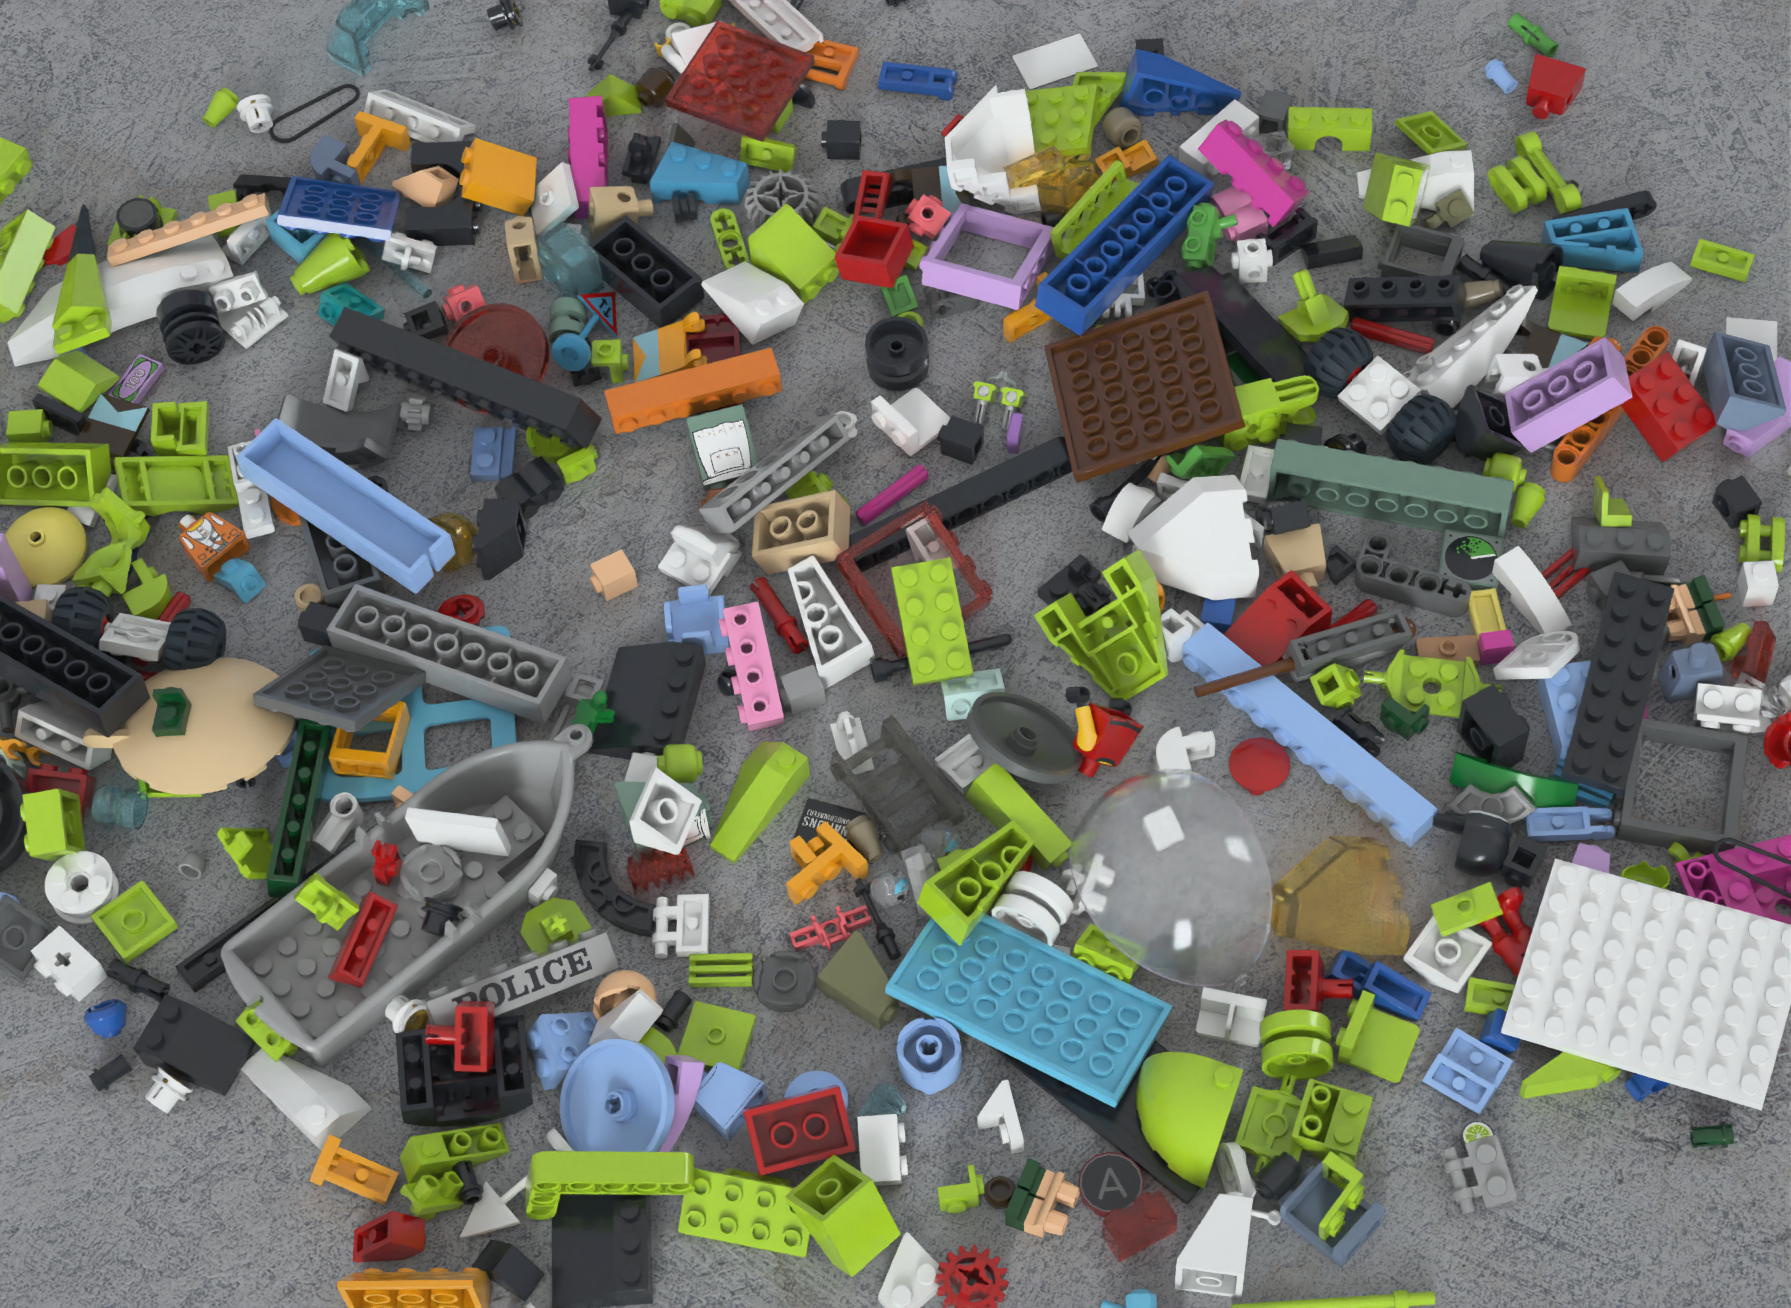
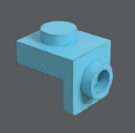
[214,557,266,603]

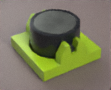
[107,195,178,247]

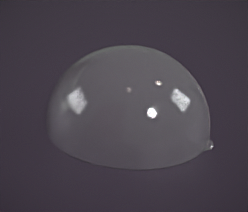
[1070,768,1272,987]

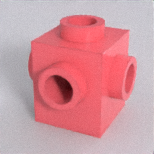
[905,194,951,240]
[441,284,489,327]

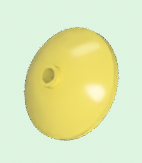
[5,507,88,589]

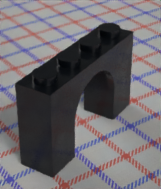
[405,141,482,246]

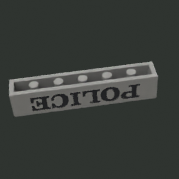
[422,927,619,1035]

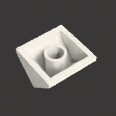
[629,767,702,855]

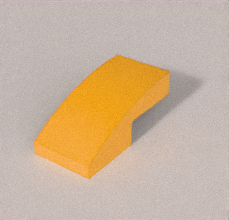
[1095,139,1159,181]

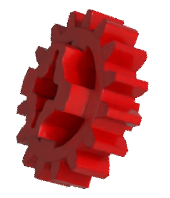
[935,1245,1009,1308]

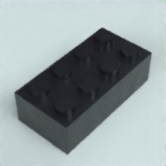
[584,216,705,328]

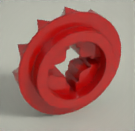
[438,594,485,626]

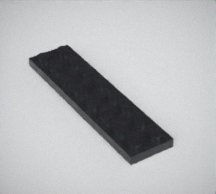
[1560,571,1674,796]

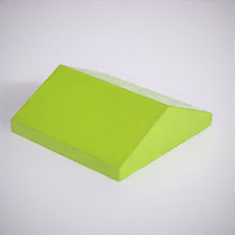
[1394,111,1468,155]
[38,350,120,413]

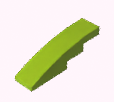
[812,206,928,270]

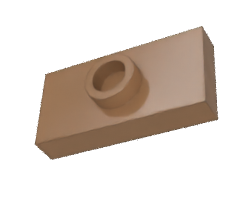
[1415,634,1481,666]

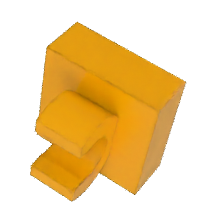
[789,835,825,869]

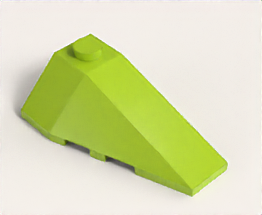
[710,741,811,864]

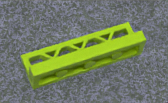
[1050,160,1140,259]

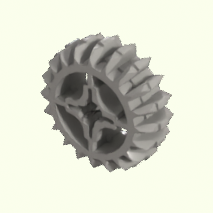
[744,168,819,228]

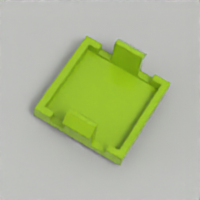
[216,827,274,879]

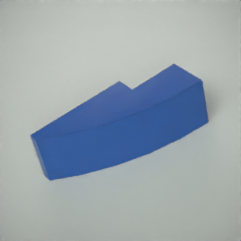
[1325,948,1432,1021]

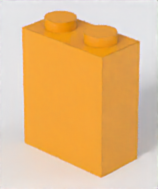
[459,138,537,216]

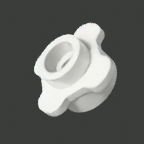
[833,411,857,439]

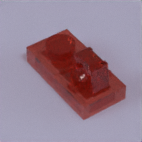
[1731,621,1776,688]

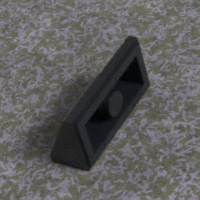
[1300,234,1363,270]

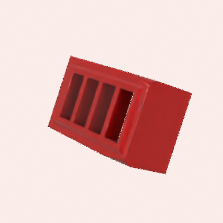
[852,170,892,222]

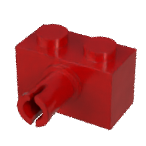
[1283,950,1354,1014]
[425,1001,495,1072]

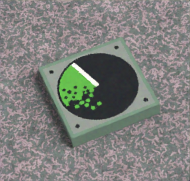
[1438,529,1504,592]

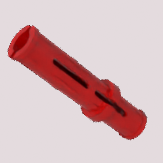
[750,577,809,654]

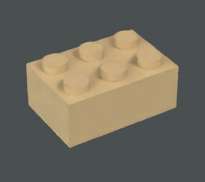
[752,490,851,575]

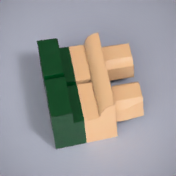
[1666,575,1725,645]
[1005,1158,1080,1238]

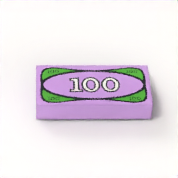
[108,354,165,404]

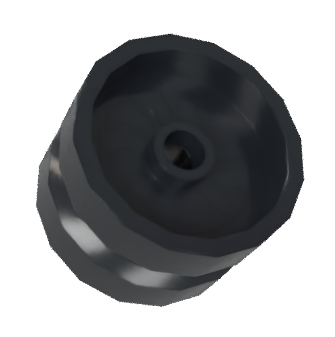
[865,316,929,391]

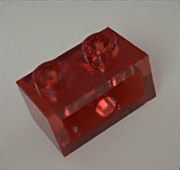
[1102,1190,1177,1262]

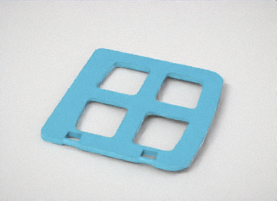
[309,626,517,803]

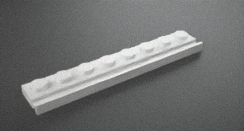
[728,0,824,60]

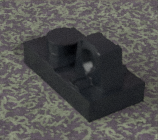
[1038,555,1101,605]

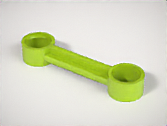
[1514,131,1582,214]

